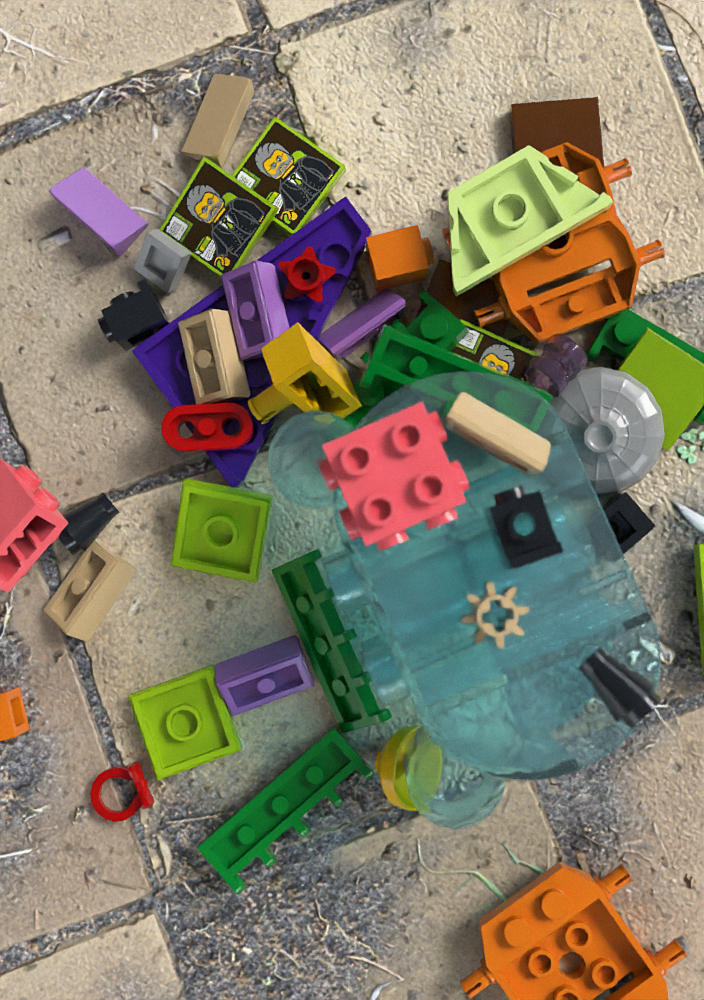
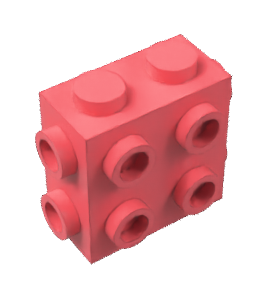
[317,402,470,551]
[0,459,68,593]

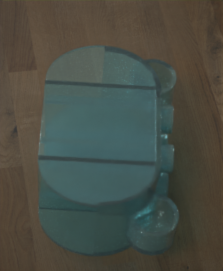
[267,372,661,829]

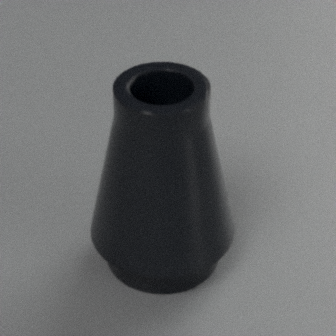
[58,492,120,556]
[578,646,661,728]

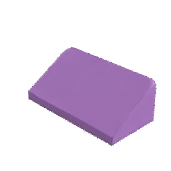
[49,167,149,257]
[221,260,289,361]
[318,289,406,362]
[215,635,315,716]

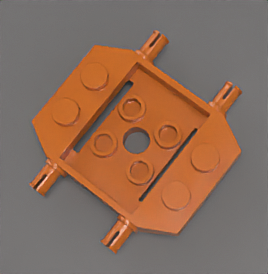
[442,142,665,345]
[460,862,688,1000]

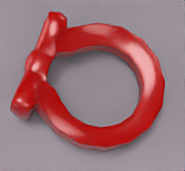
[90,761,155,822]

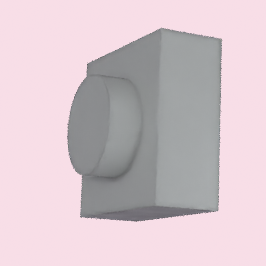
[134,228,192,293]

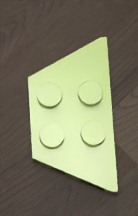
[448,145,613,296]

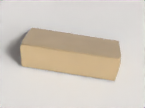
[181,74,254,168]
[178,309,250,405]
[443,392,551,477]
[42,540,136,641]

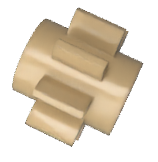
[459,581,529,649]

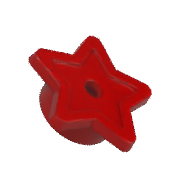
[278,246,336,303]

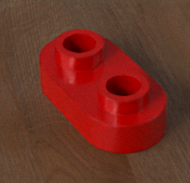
[161,403,254,452]

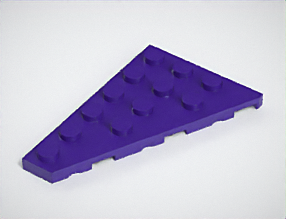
[132,196,372,488]

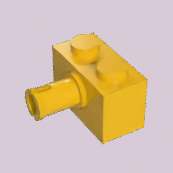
[248,322,362,430]

